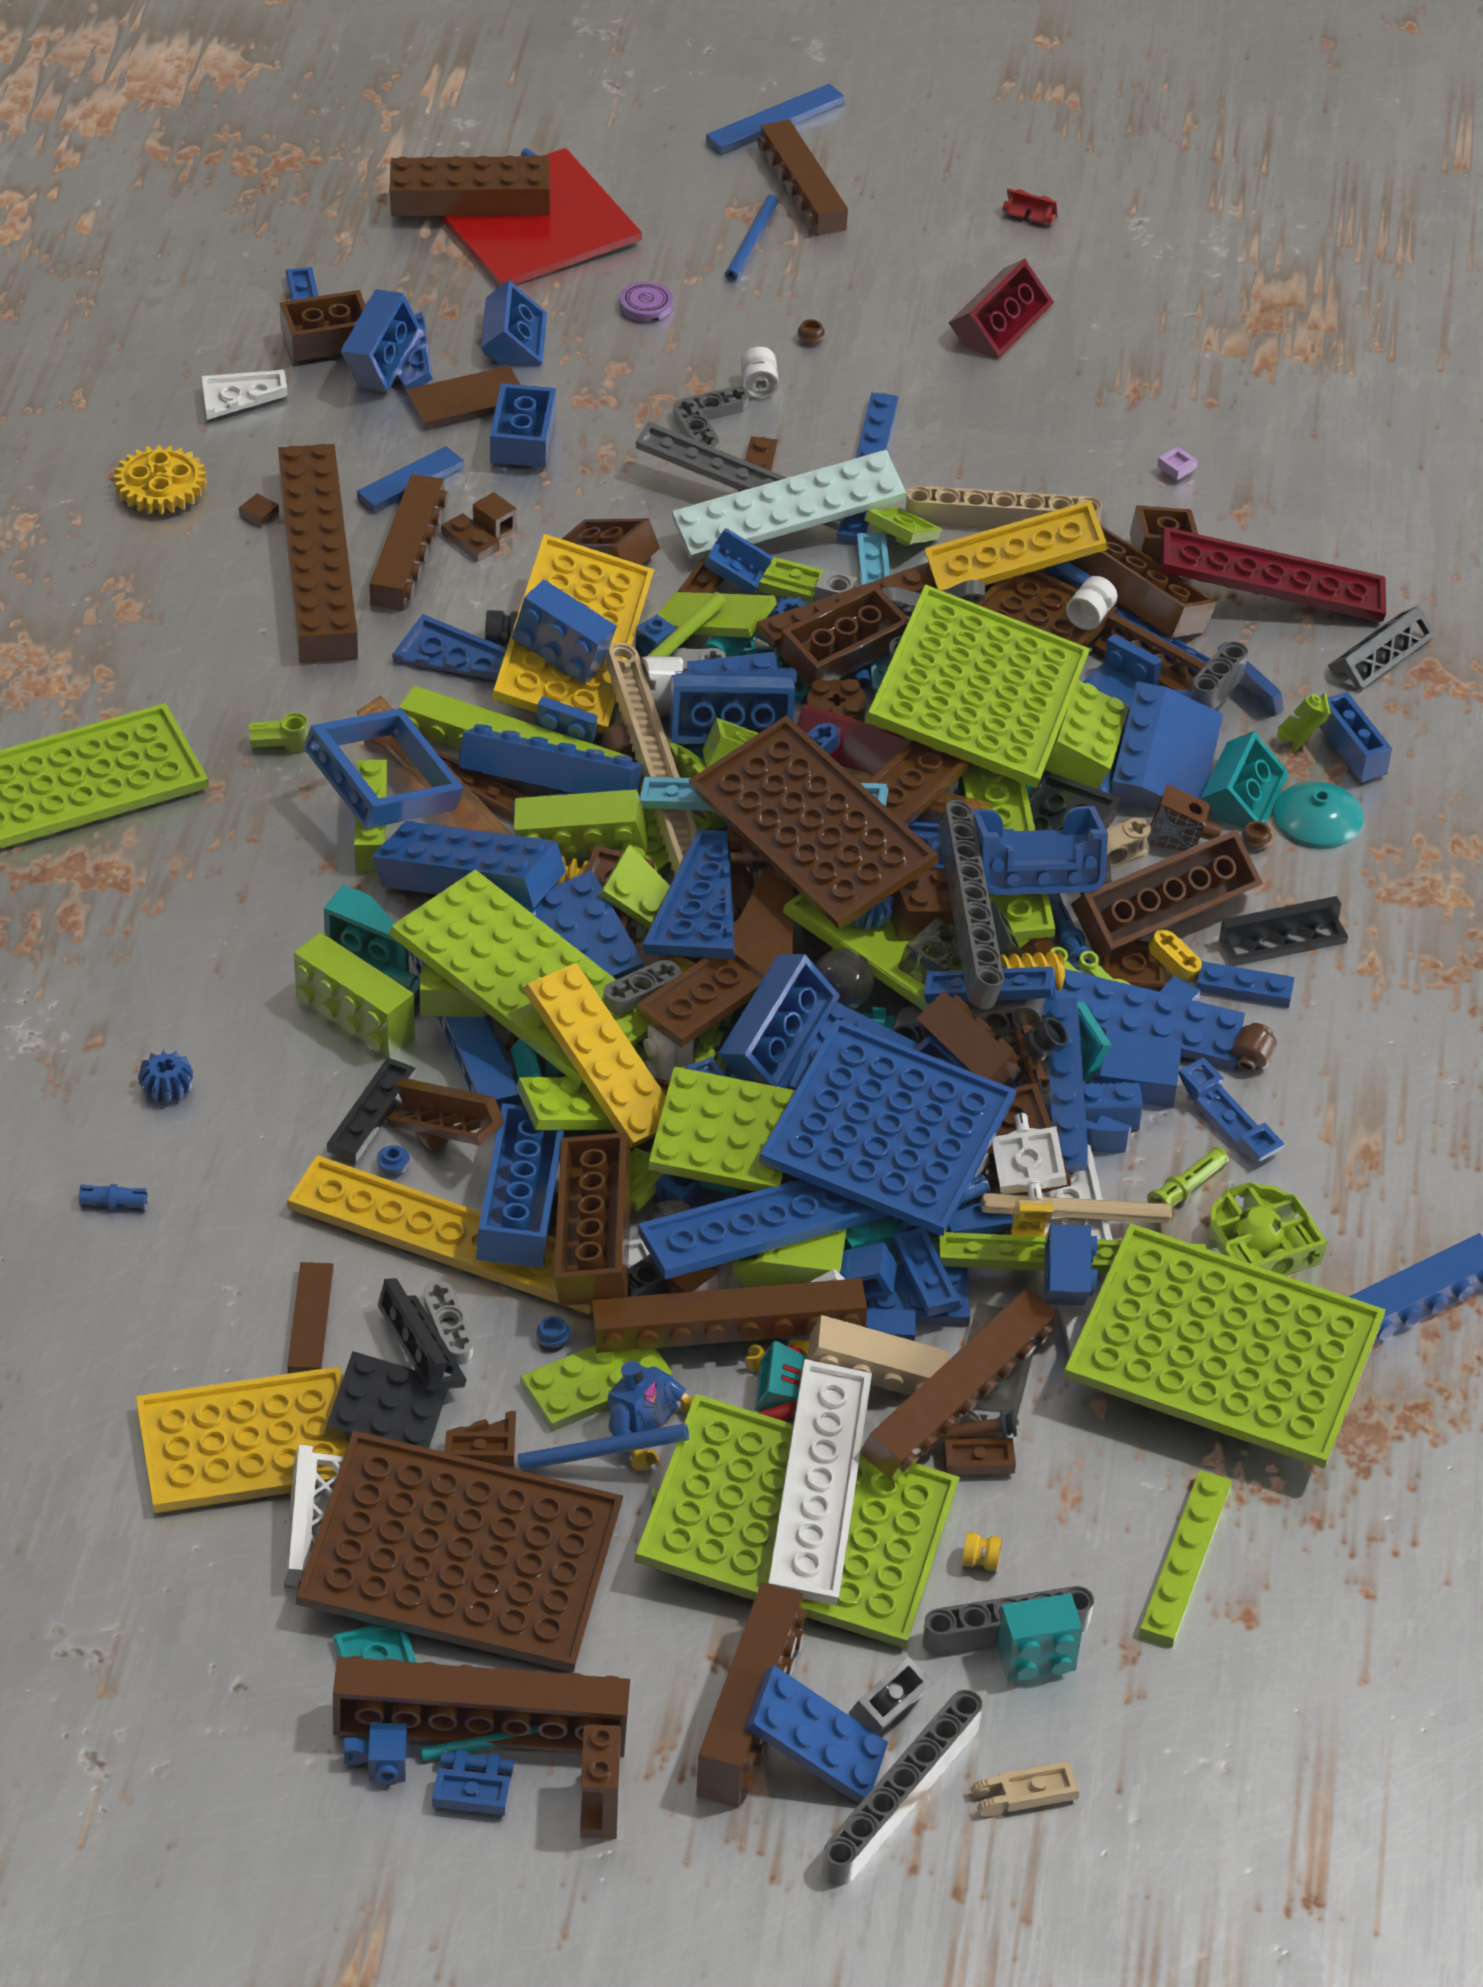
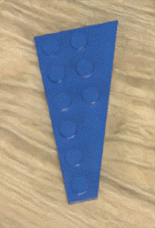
[643,830,735,959]

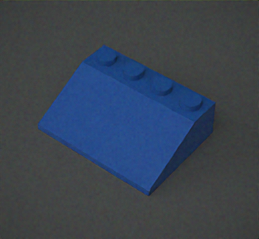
[1111,681,1223,809]

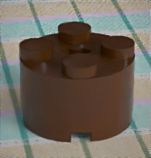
[807,679,867,722]

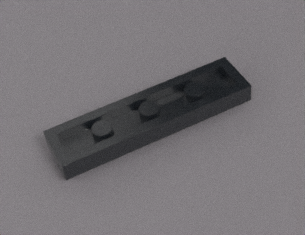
[327,1057,416,1163]

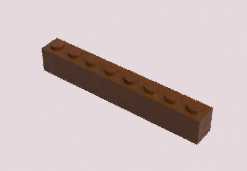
[592,1278,867,1353]
[859,1287,1058,1480]

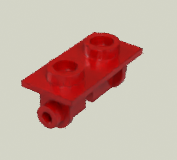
[1002,188,1058,226]

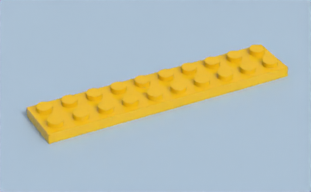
[287,1155,592,1315]

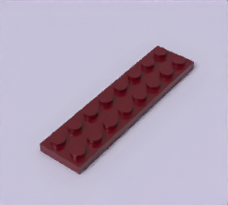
[1160,527,1386,622]

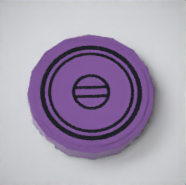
[619,281,673,322]

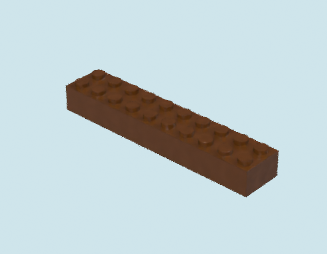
[278,444,358,663]

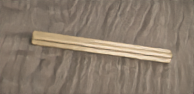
[980,1193,1172,1224]

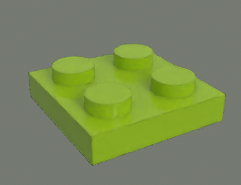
[864,506,942,546]

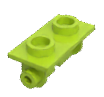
[1277,693,1331,752]

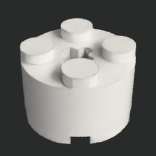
[639,656,683,716]

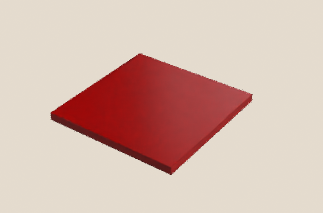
[439,148,642,287]

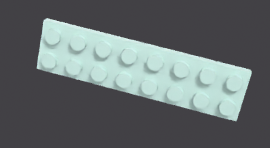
[672,450,906,562]

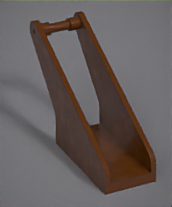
[733,863,794,1023]

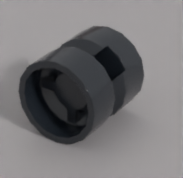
[485,610,519,647]

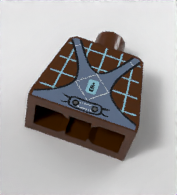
[1147,784,1223,851]

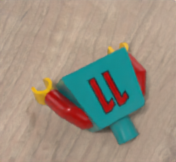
[745,1341,808,1422]

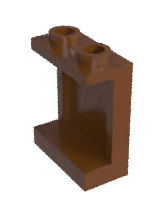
[580,1725,621,1839]

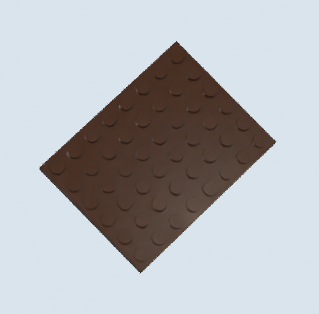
[296,1430,624,1672]

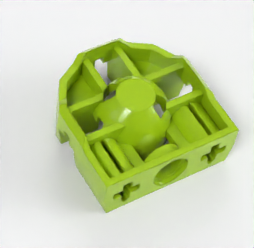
[1207,1181,1328,1276]

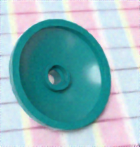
[1273,781,1364,849]

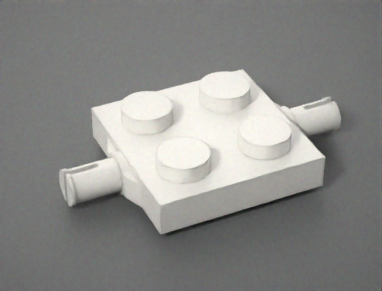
[992,1113,1067,1201]

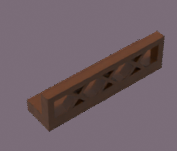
[1093,613,1206,691]
[386,1078,505,1146]

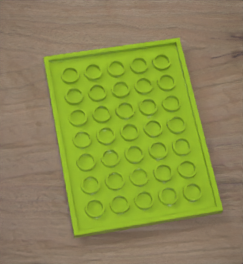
[865,584,1090,788]
[1063,1223,1386,1469]
[634,1393,960,1649]

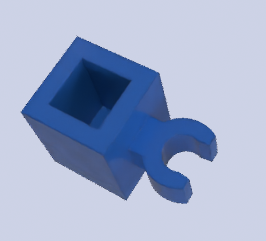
[343,1723,408,1783]

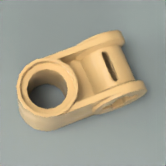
[1107,818,1151,868]

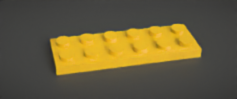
[925,500,1108,591]
[523,963,666,1148]

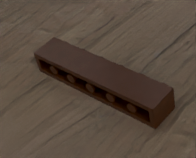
[757,119,848,236]
[369,474,449,611]

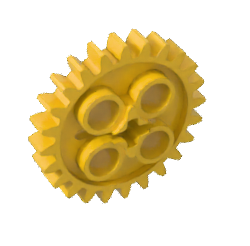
[113,445,207,514]

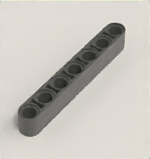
[822,1690,983,1886]

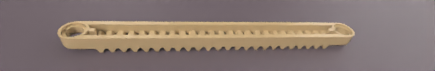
[606,643,697,878]

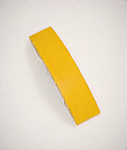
[1010,1200,1054,1237]

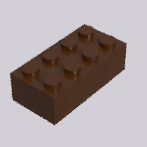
[778,584,909,688]

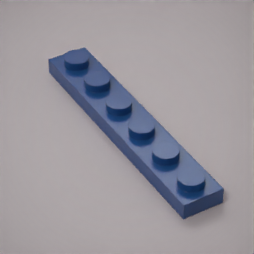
[1045,997,1089,1172]

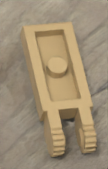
[971,1761,1079,1817]

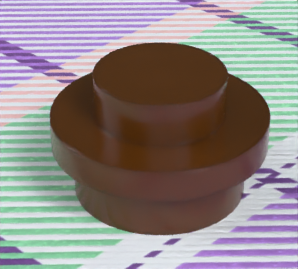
[797,319,825,344]
[1241,821,1272,849]

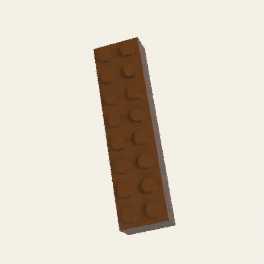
[333,1656,630,1757]

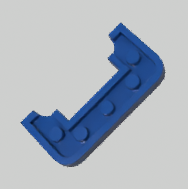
[972,806,1108,895]

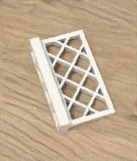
[283,1445,344,1587]

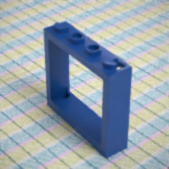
[303,708,464,829]

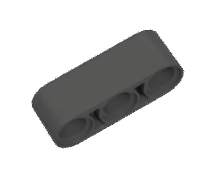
[1191,641,1248,710]

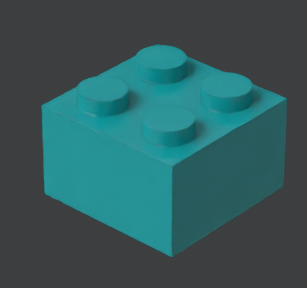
[996,1593,1083,1681]

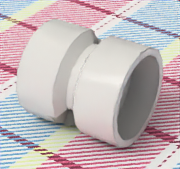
[741,347,779,399]
[1066,576,1118,630]

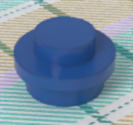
[536,1316,570,1348]

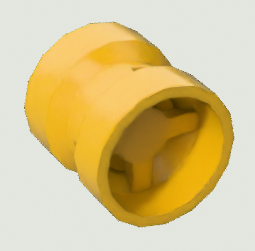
[962,1532,1002,1572]

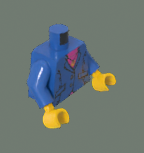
[608,1361,694,1472]

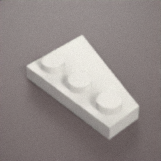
[201,370,287,420]

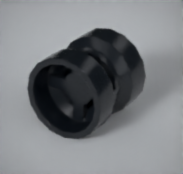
[1023,1017,1068,1061]

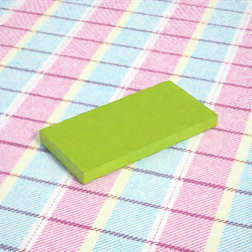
[658,592,777,638]

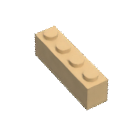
[808,1315,949,1396]

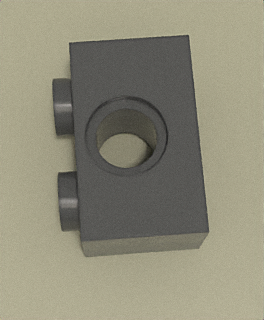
[848,1656,934,1735]

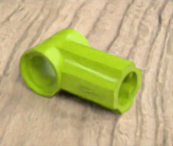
[249,712,309,753]

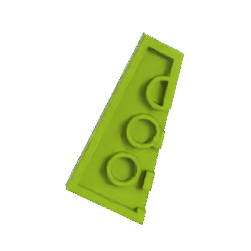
[598,844,670,930]

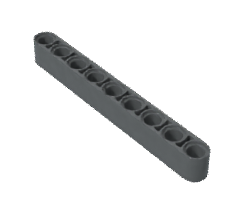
[938,800,1004,1009]

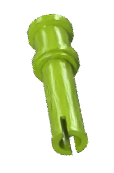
[1147,1146,1229,1209]

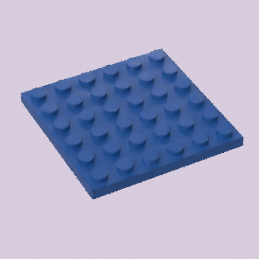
[759,1019,1017,1236]

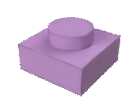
[1157,446,1198,480]

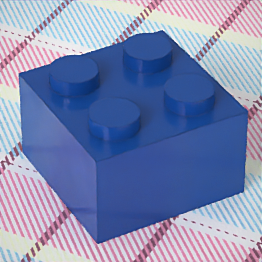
[1044,1224,1097,1306]

